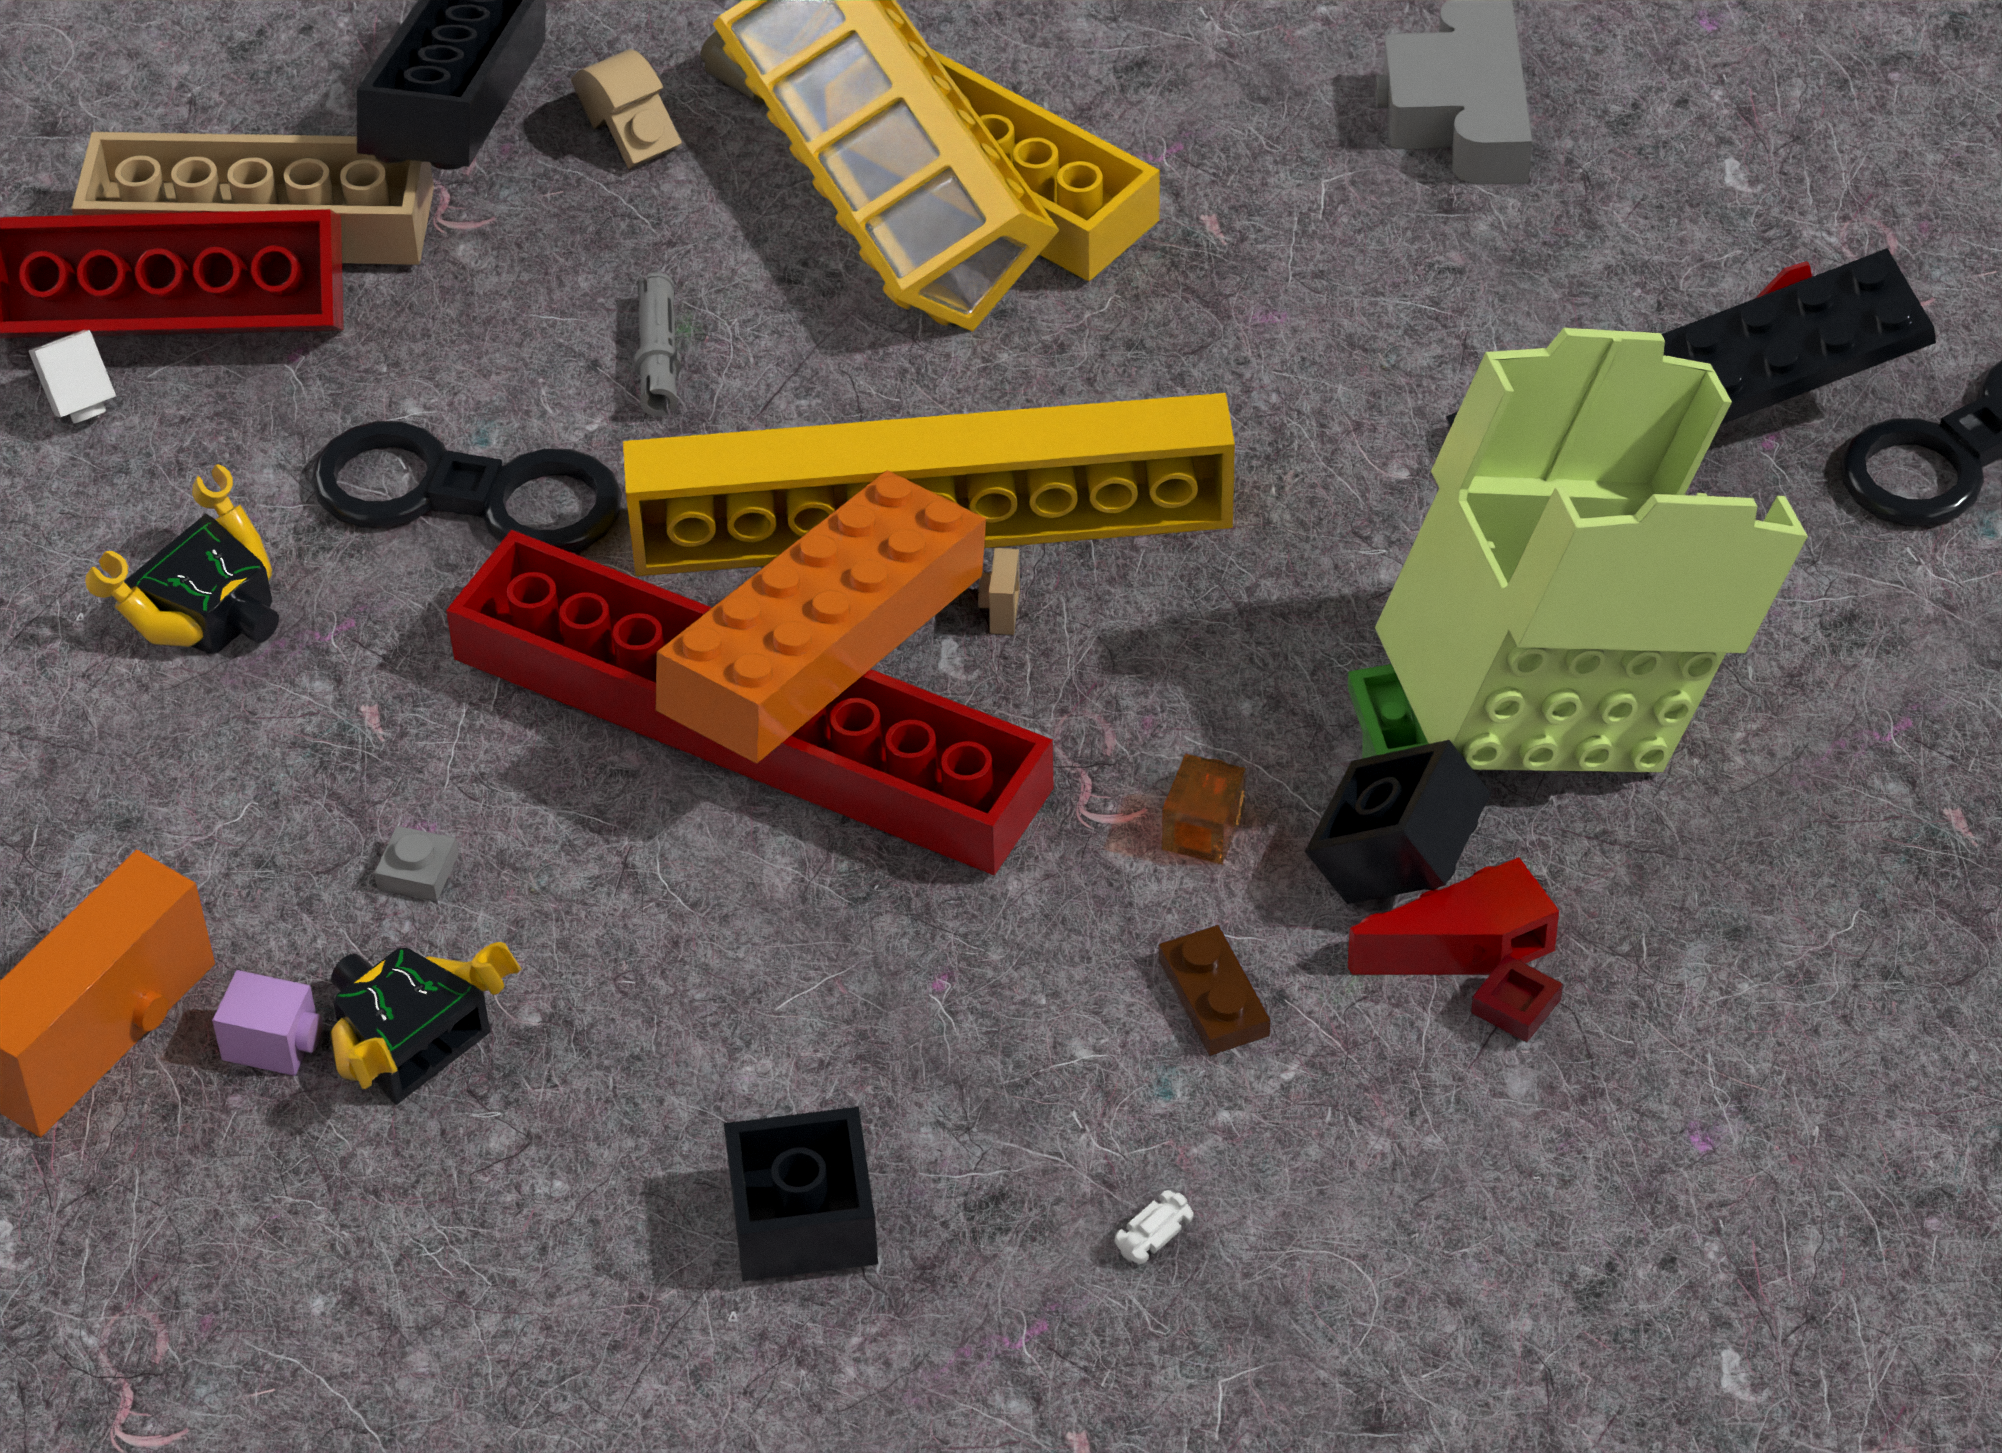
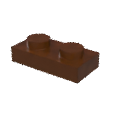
[1159,925,1271,1056]

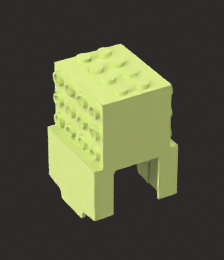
[1375,328,1808,772]

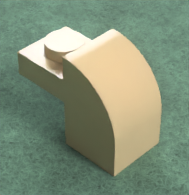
[570,49,682,169]

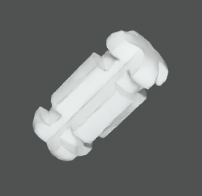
[1115,1190,1193,1264]

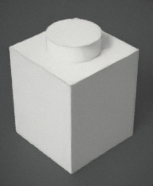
[29,330,116,423]

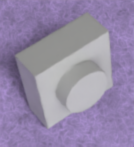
[374,826,459,902]

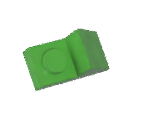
[1348,664,1429,758]

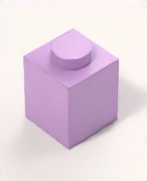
[212,970,323,1076]

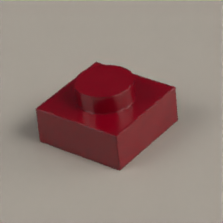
[1471,954,1563,1042]

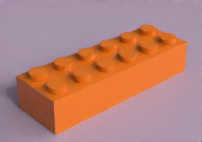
[656,470,986,764]

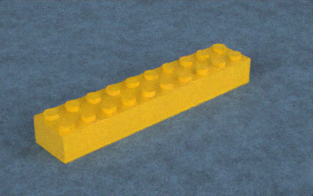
[623,393,1235,577]

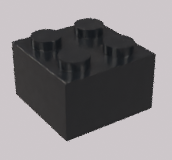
[1304,740,1491,904]
[724,1106,878,1282]

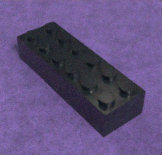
[357,0,546,170]

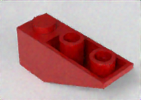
[1347,857,1559,975]

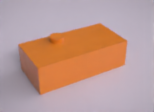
[0,849,215,1138]

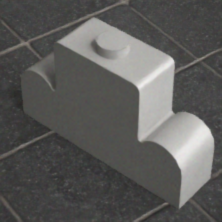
[1375,0,1533,185]

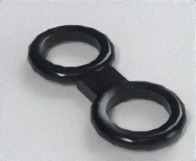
[1840,360,2002,526]
[311,421,622,553]

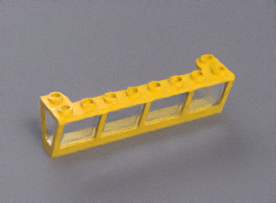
[713,0,1059,332]

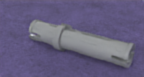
[635,272,681,417]

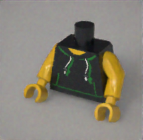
[85,464,279,654]
[331,942,522,1105]

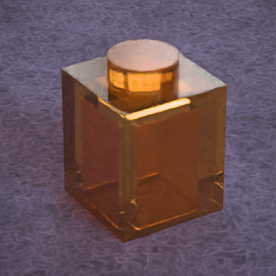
[1162,753,1246,865]

